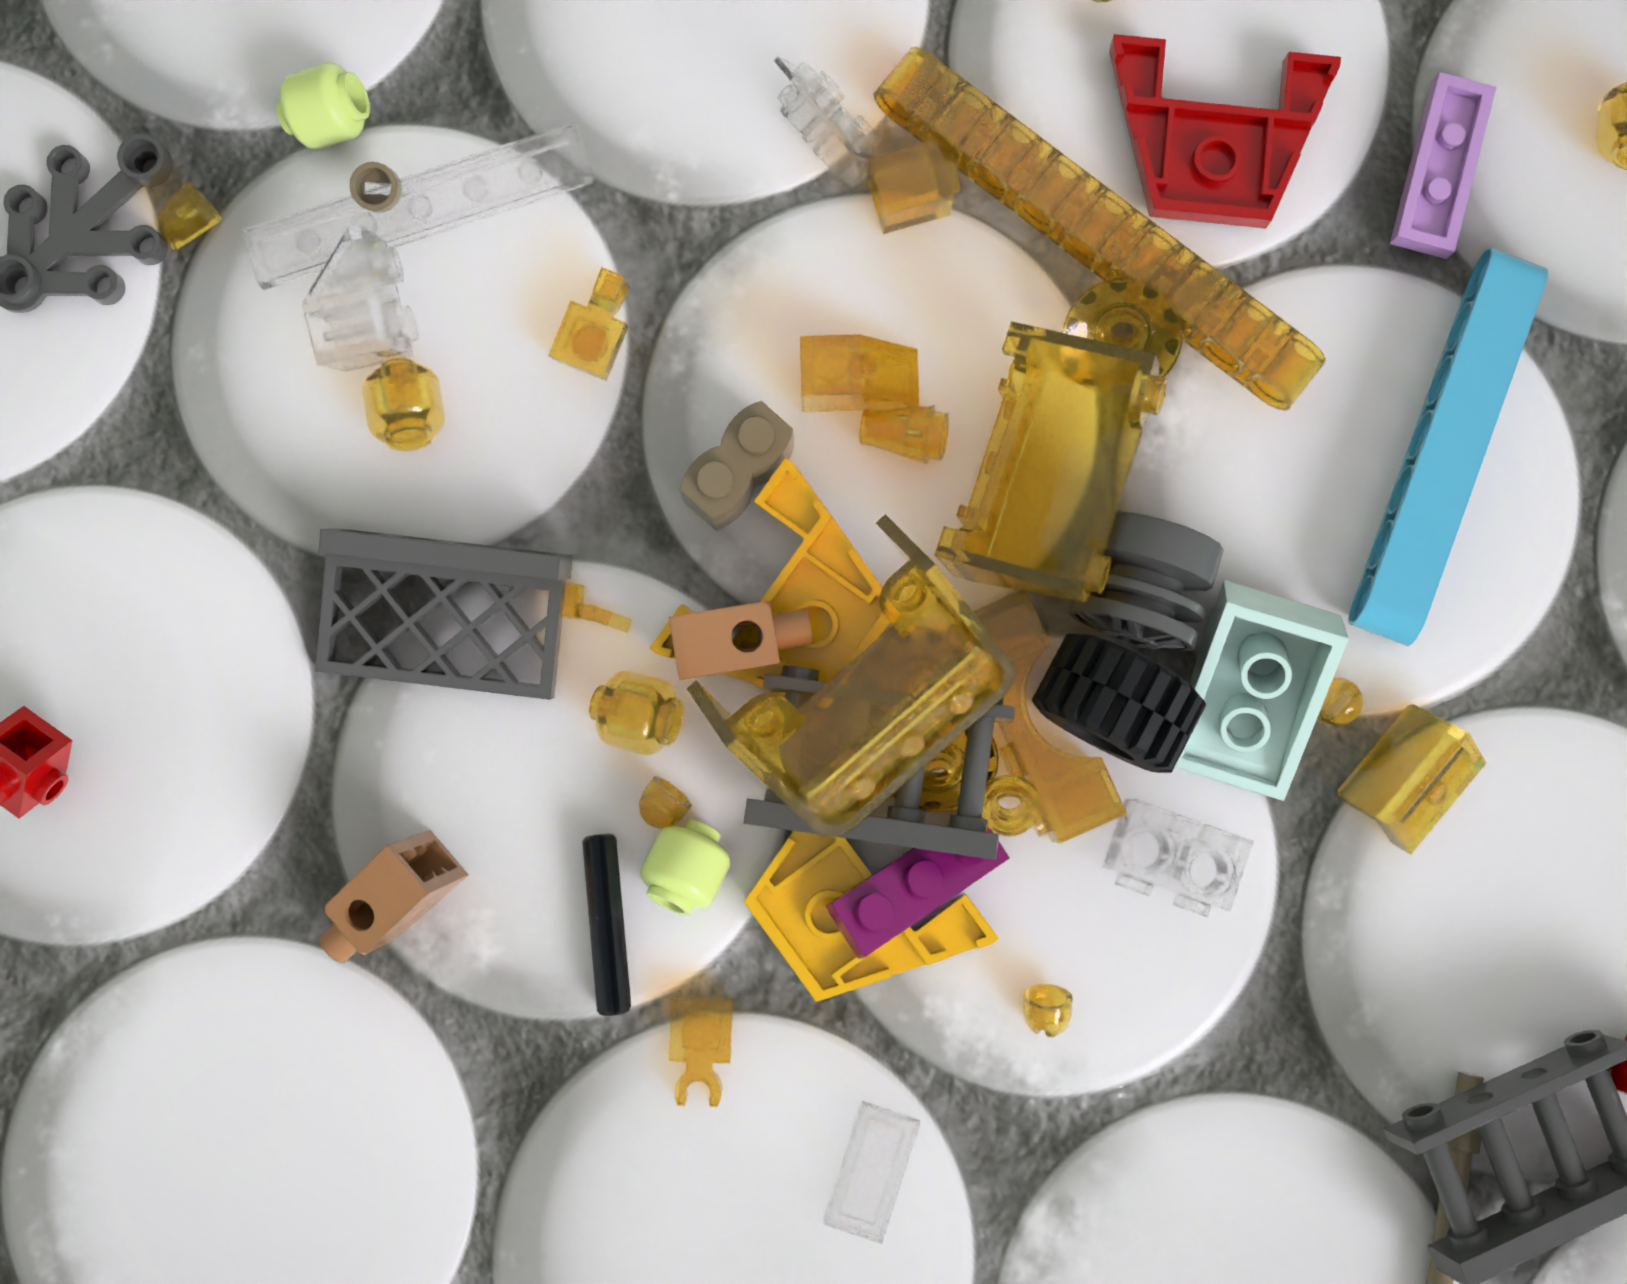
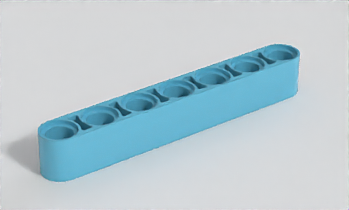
[1348,247,1548,646]

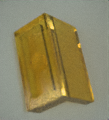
[1338,704,1486,855]

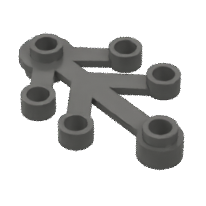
[0,134,173,313]

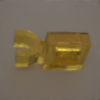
[548,267,630,381]

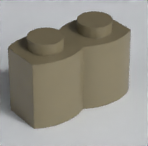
[680,401,794,530]

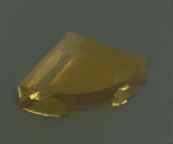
[158,182,222,250]

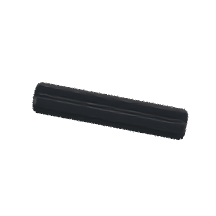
[582,833,631,1016]

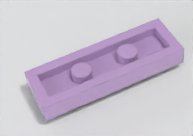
[1390,72,1496,259]

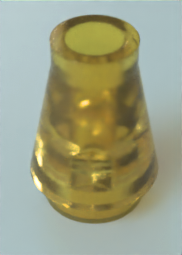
[859,405,949,464]

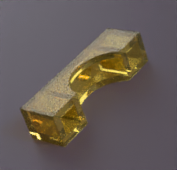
[950,589,1127,844]

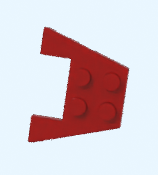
[1109,34,1341,229]

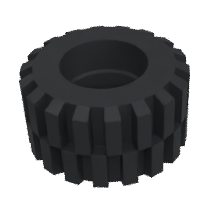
[1032,633,1206,773]

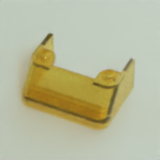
[687,514,1015,836]

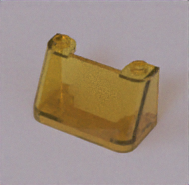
[934,321,1168,602]

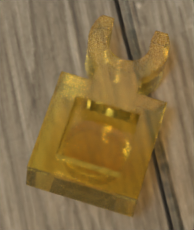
[669,996,734,1107]

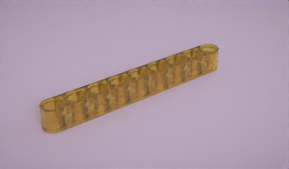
[873,47,1326,411]

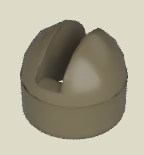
[350,162,402,213]

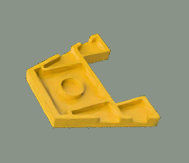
[649,457,900,709]
[744,756,999,1002]

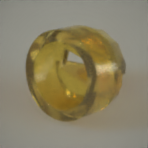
[1317,678,1363,726]
[639,776,692,829]
[1023,984,1073,1037]

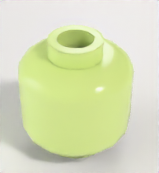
[276,62,370,149]
[640,820,731,916]

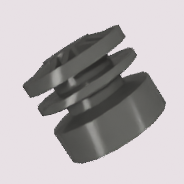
[1069,511,1224,652]

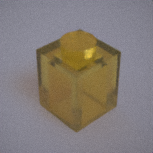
[867,139,960,234]

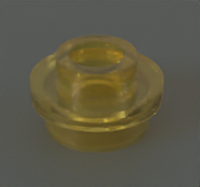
[982,775,1041,836]

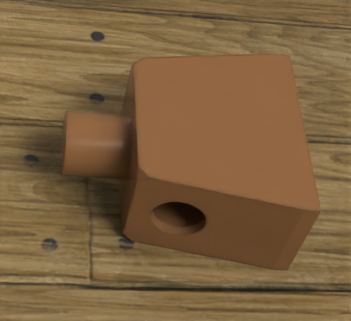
[669,601,813,680]
[319,830,469,963]

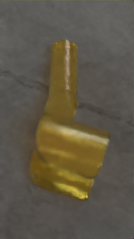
[561,583,632,633]

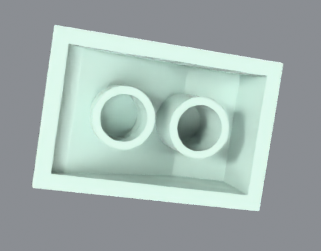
[1175,580,1349,801]

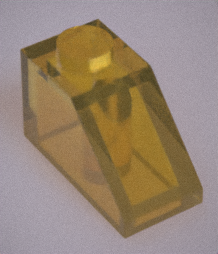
[800,334,919,412]

